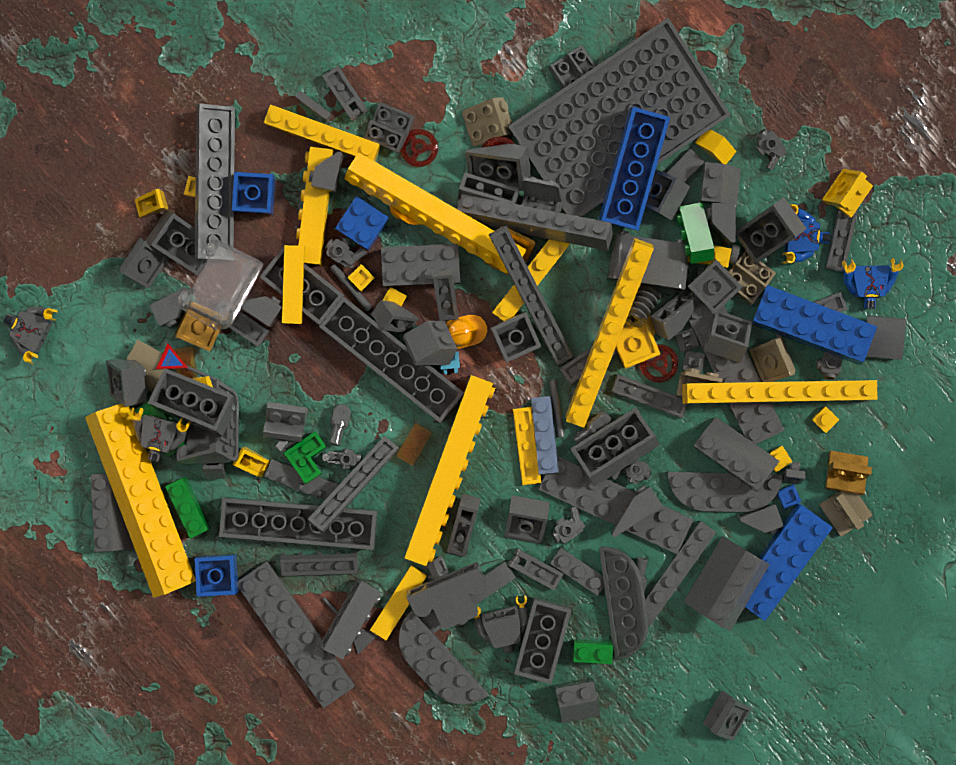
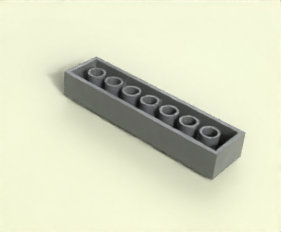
[319,297,464,423]
[219,497,378,550]

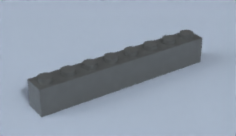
[457,194,613,251]

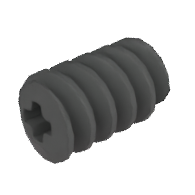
[626,285,661,328]

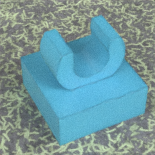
[440,352,460,374]

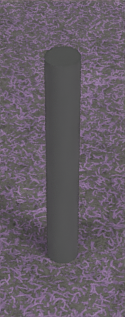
[330,264,373,312]
[549,380,565,437]

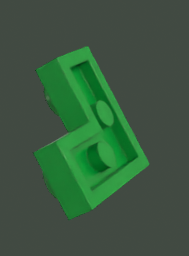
[284,431,327,485]

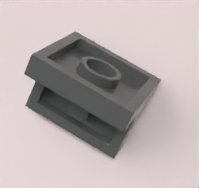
[119,238,169,289]
[687,259,742,314]
[263,402,308,442]
[703,691,752,741]

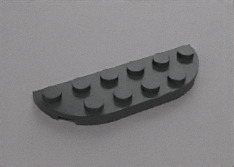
[667,471,783,512]
[599,546,648,660]
[399,610,488,704]

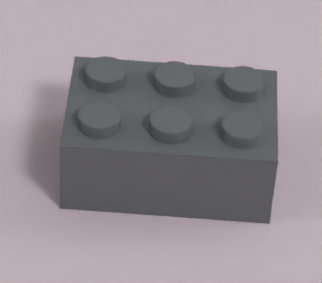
[735,197,807,264]

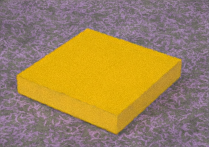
[616,320,660,369]

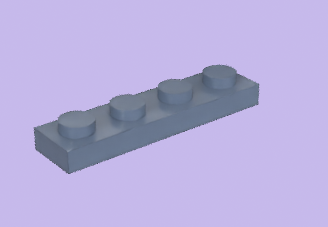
[531,396,559,475]

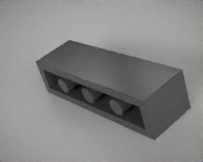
[320,578,381,660]

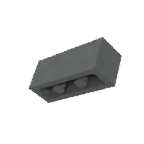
[458,172,520,204]

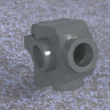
[755,129,787,170]
[325,238,367,269]
[815,348,842,380]
[322,449,361,469]
[611,460,652,484]
[551,507,585,544]

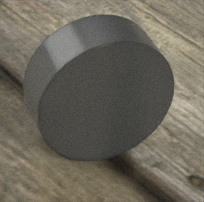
[729,245,740,265]

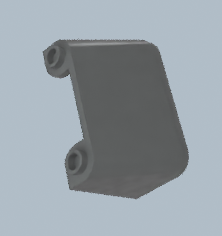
[606,230,689,291]
[176,379,239,465]

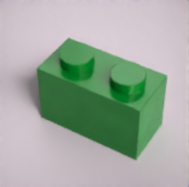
[572,639,613,664]

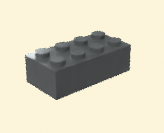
[381,244,460,287]
[570,407,659,486]
[514,597,572,684]

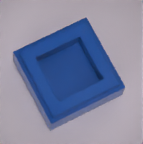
[777,484,802,509]

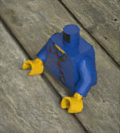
[782,204,830,264]
[842,258,903,309]

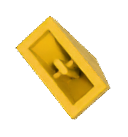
[695,129,737,164]
[135,189,168,218]
[233,447,271,478]

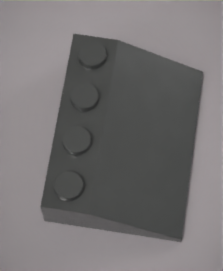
[684,536,770,631]

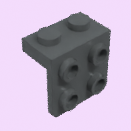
[521,177,563,213]

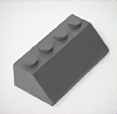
[260,247,344,325]
[148,368,234,436]
[694,417,780,492]
[91,473,134,552]

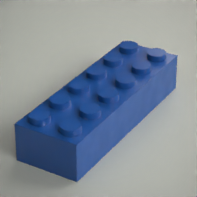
[598,107,670,231]
[752,285,878,366]
[745,504,833,621]

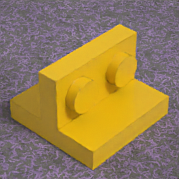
[822,169,873,218]

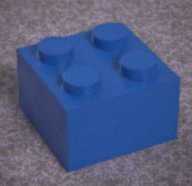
[232,172,276,215]
[335,196,390,251]
[195,554,239,597]

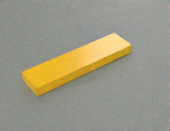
[282,245,305,324]
[513,407,541,485]
[370,565,427,640]

